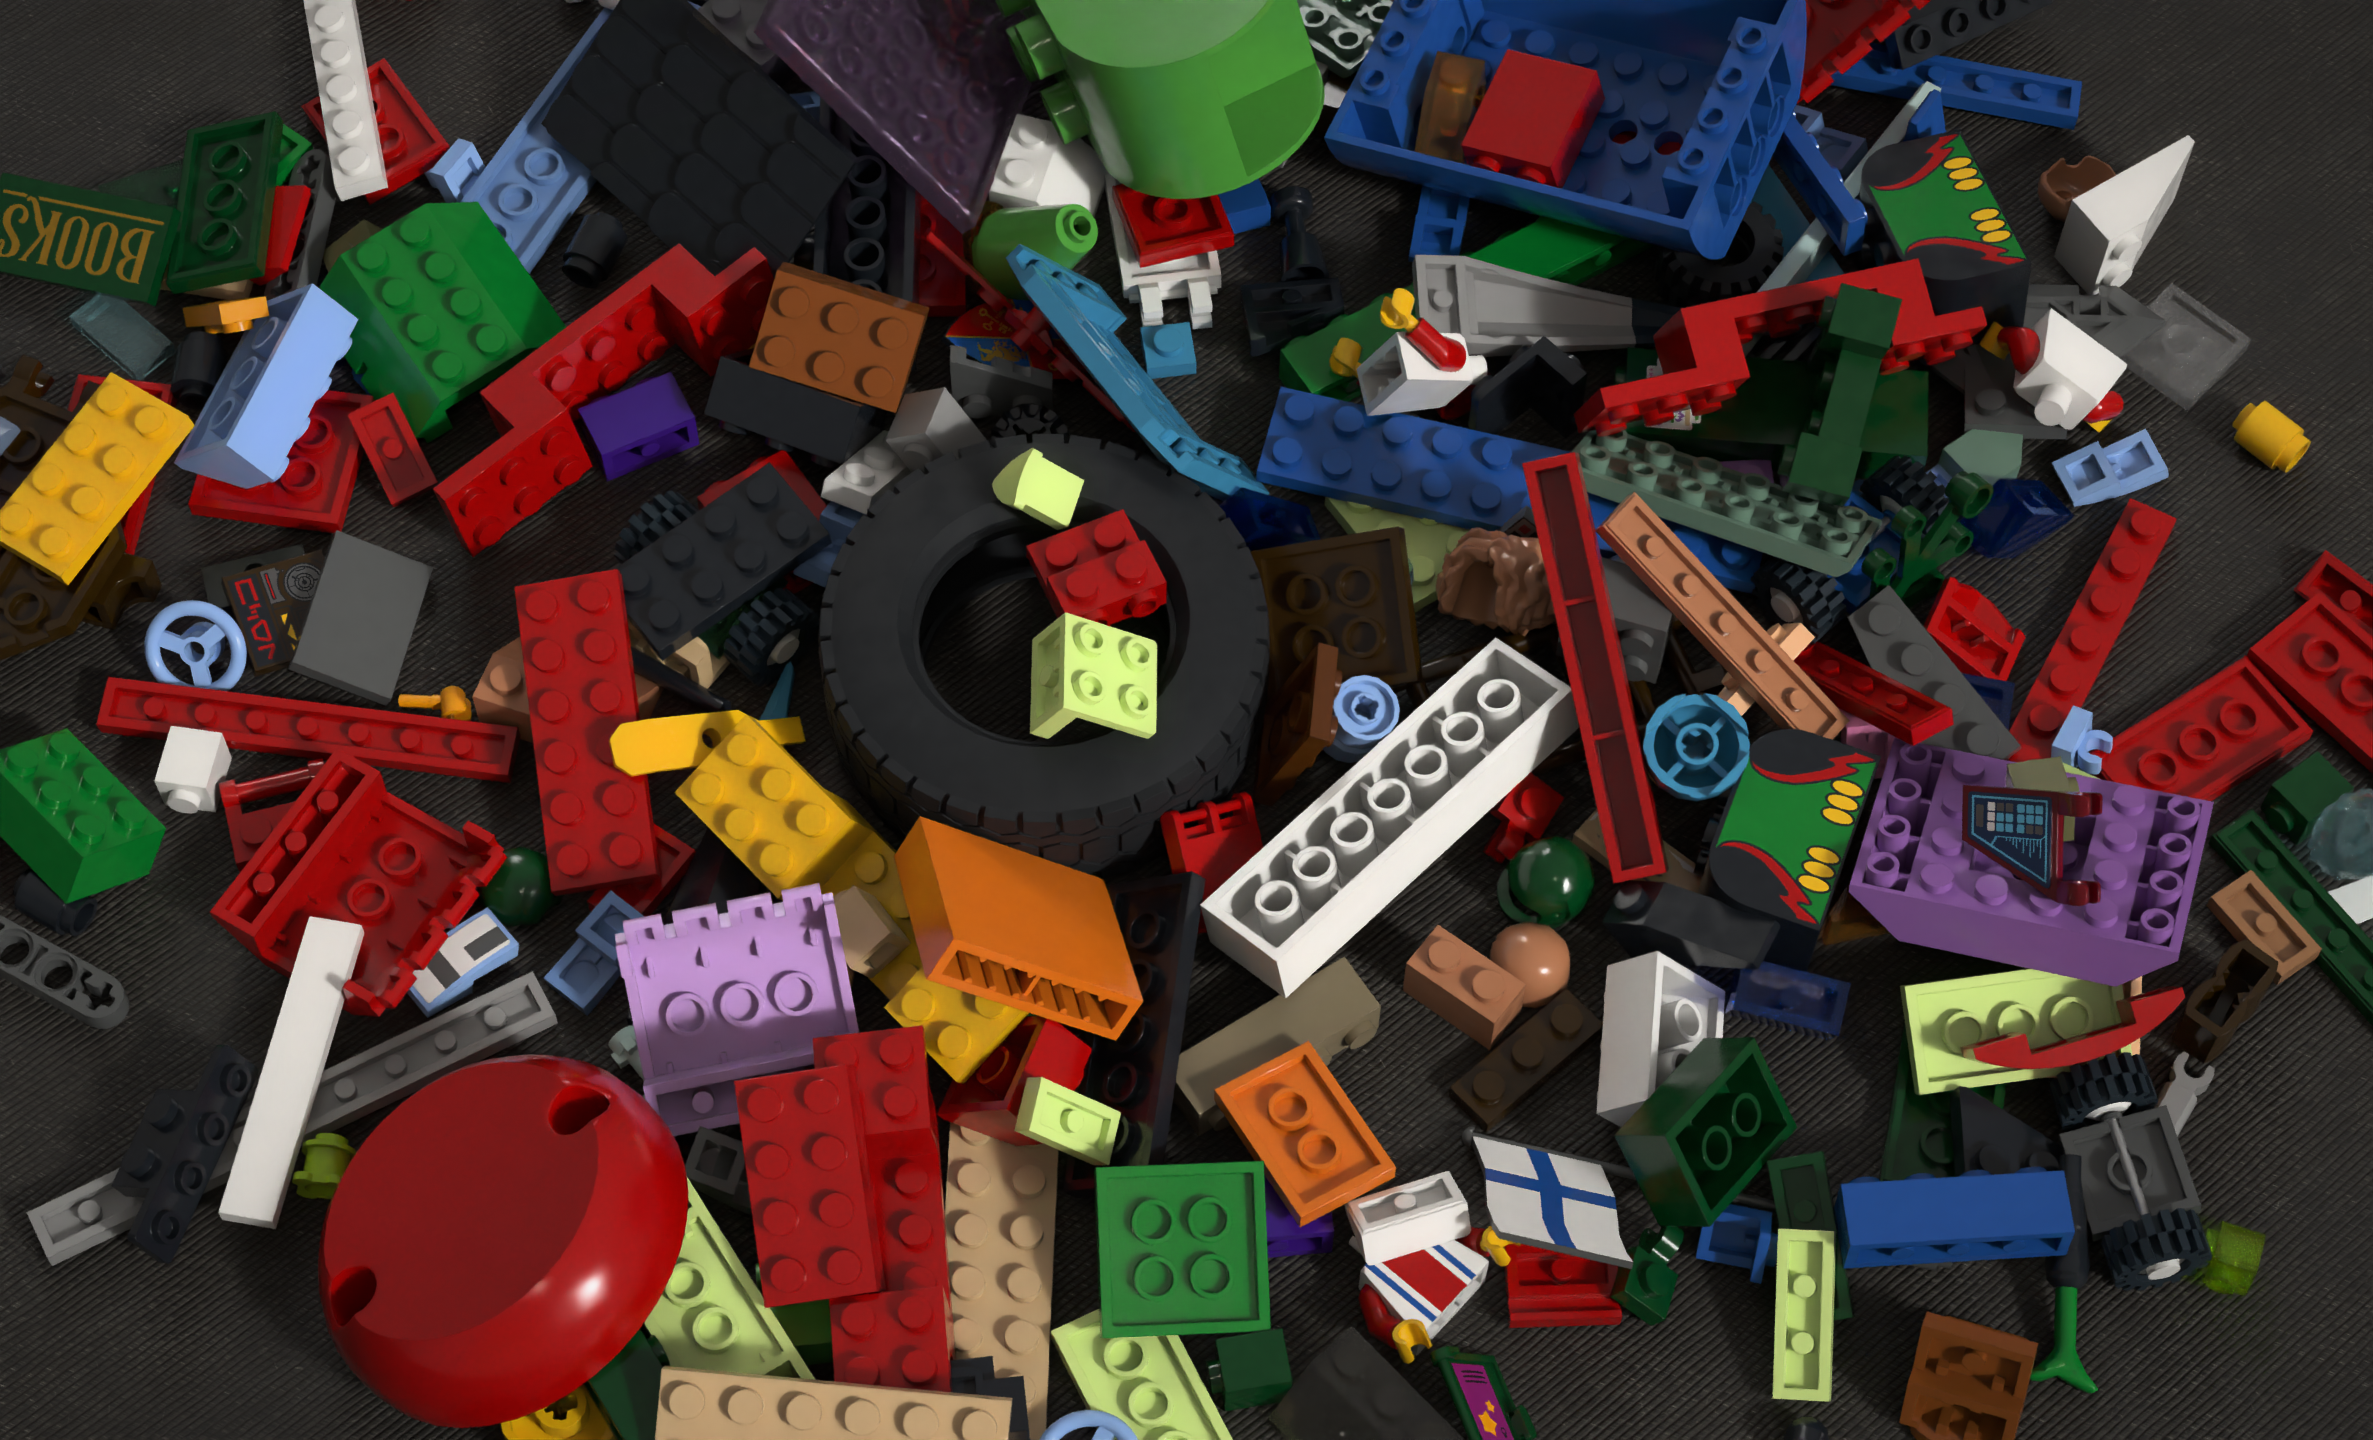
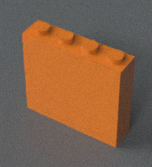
[894,816,1143,1041]

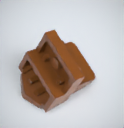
[1899,1311,2039,1440]

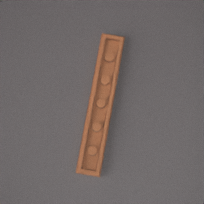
[1595,492,1850,740]

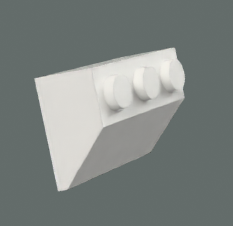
[1596,951,1725,1127]

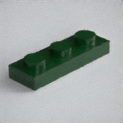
[1767,1151,1855,1321]

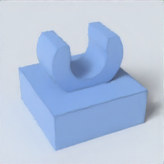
[424,138,486,203]
[2051,705,2113,775]

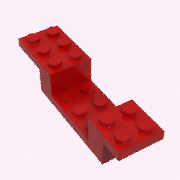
[433,243,774,557]
[1574,258,1987,437]
[813,1025,956,1392]

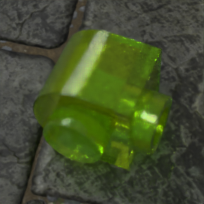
[2202,1221,2266,1296]

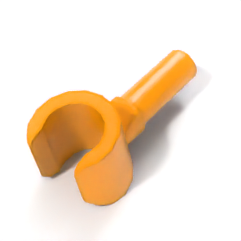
[398,686,472,721]

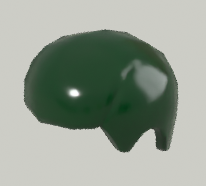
[477,846,562,927]

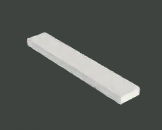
[218,916,364,1229]

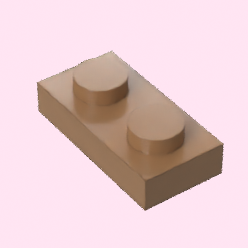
[2207,870,2322,985]

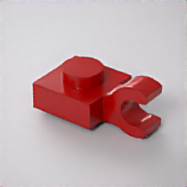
[1483,772,1564,864]

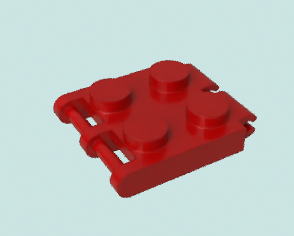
[1160,792,1263,934]

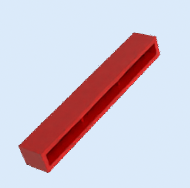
[1522,452,1669,884]

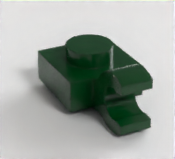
[1610,1226,1684,1326]

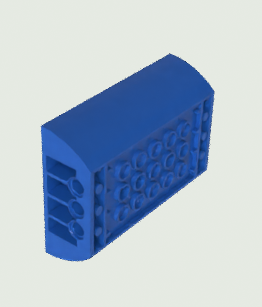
[1324,0,1807,259]

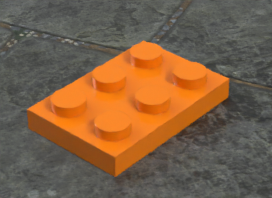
[1214,1041,1396,1227]

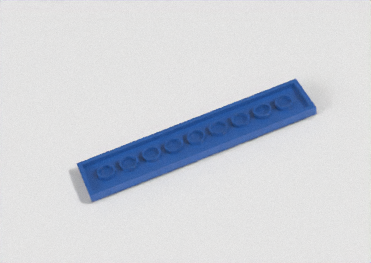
[1256,387,1763,594]

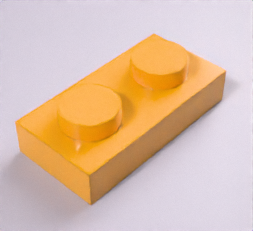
[183,296,269,334]

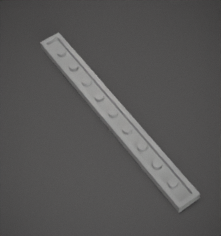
[26,971,558,1266]

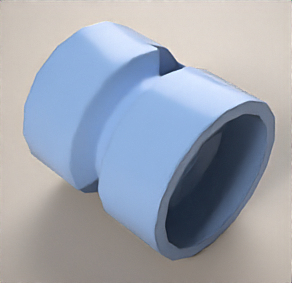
[1323,675,1400,763]

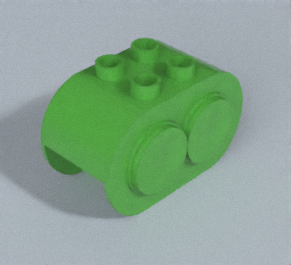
[995,0,1325,199]

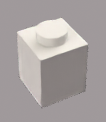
[154,726,232,814]

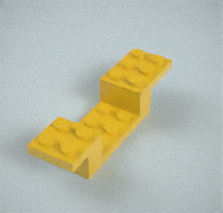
[675,714,1029,1084]

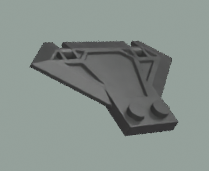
[1918,284,2166,439]

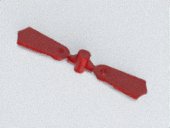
[924,227,1136,432]

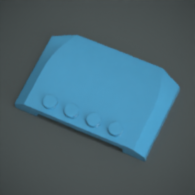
[1006,244,1269,507]

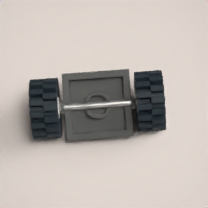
[2049,1052,2212,1291]

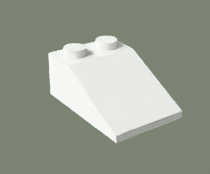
[2054,135,2195,295]

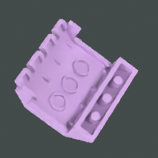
[614,883,859,1136]

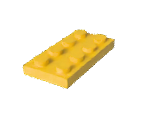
[0,372,195,586]

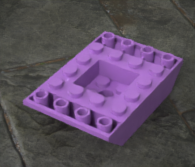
[1849,738,2214,987]

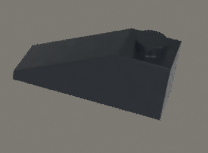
[1602,880,1781,970]

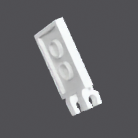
[1104,173,1221,330]

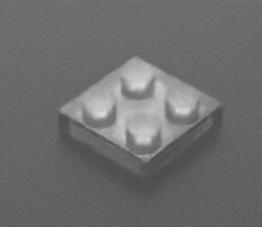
[2120,283,2251,411]

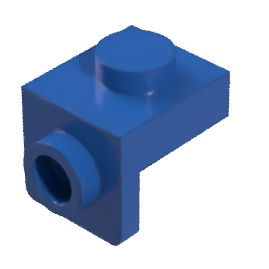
[1696,1204,1778,1284]

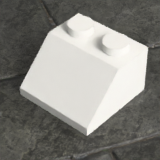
[989,114,1108,217]

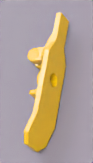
[608,710,805,777]

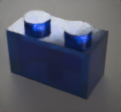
[1724,961,1851,1040]

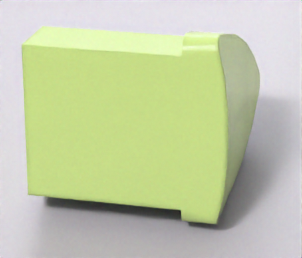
[992,448,1084,530]

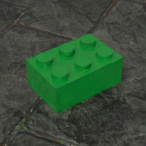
[0,728,166,904]

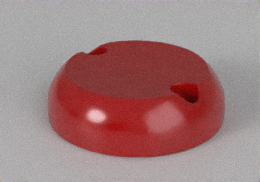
[318,1054,688,1428]

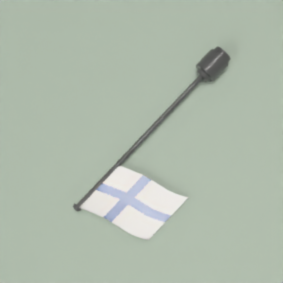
[1462,1126,1952,1271]

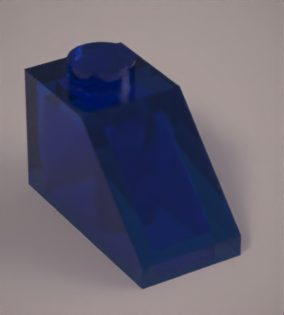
[1960,478,2074,559]
[1219,487,1321,551]

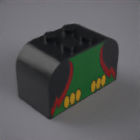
[1854,129,2032,346]
[1693,729,1881,982]

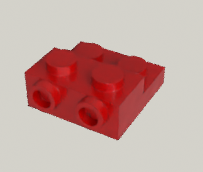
[1026,509,1167,626]

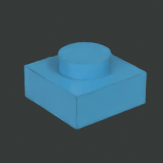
[1140,322,1196,379]

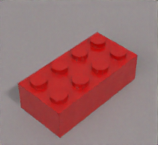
[734,1064,886,1308]

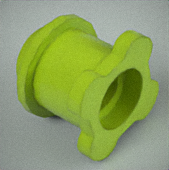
[292,1133,356,1199]

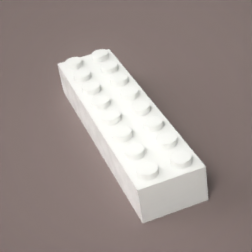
[1200,637,1579,998]

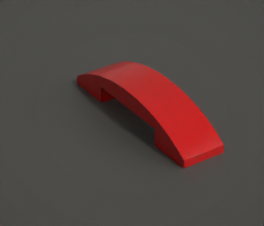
[1960,986,2185,1069]

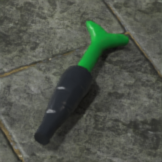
[2030,1154,2098,1393]

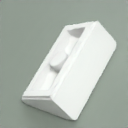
[1344,1171,1471,1265]

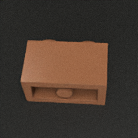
[1403,925,1526,1050]

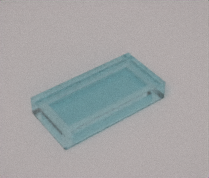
[69,294,176,381]

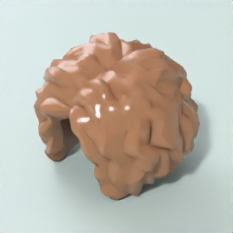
[1436,527,1557,636]

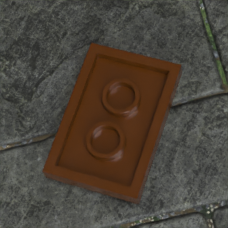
[1253,643,1342,806]

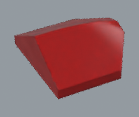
[1923,577,2025,693]

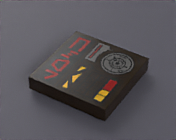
[221,549,325,677]

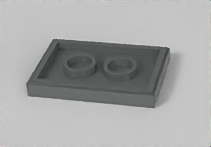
[288,530,433,706]

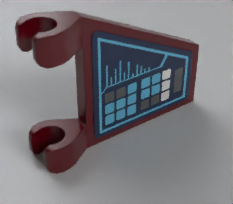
[1962,784,2103,906]

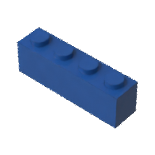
[1834,1167,2075,1269]

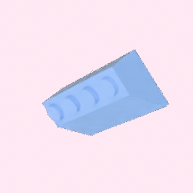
[174,283,358,489]

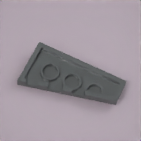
[1848,585,2022,760]

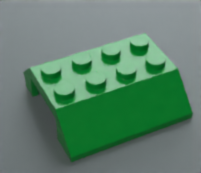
[319,202,566,444]

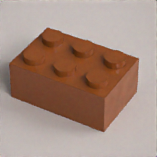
[749,262,930,413]

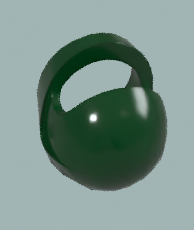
[1497,835,1595,929]

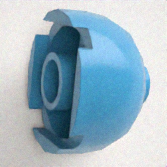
[1642,693,1750,802]

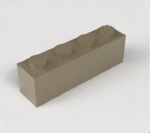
[1173,956,1381,1136]

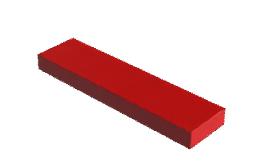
[1793,641,1954,746]

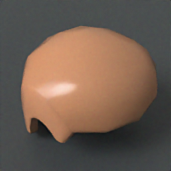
[2038,155,2116,222]
[1490,921,1570,1008]

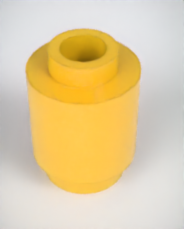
[2232,401,2311,473]

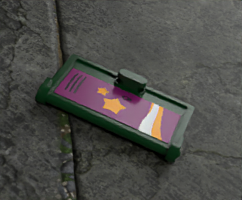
[1430,1346,1537,1440]

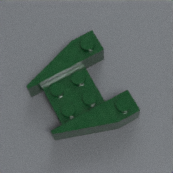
[1777,283,1902,507]

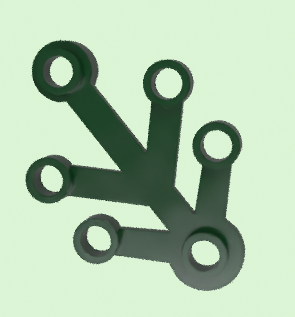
[1861,471,1993,608]

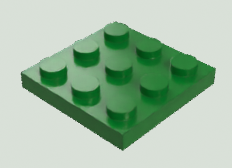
[1094,1161,1271,1338]

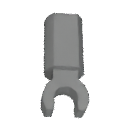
[2153,1052,2215,1137]

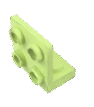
[1030,612,1157,739]

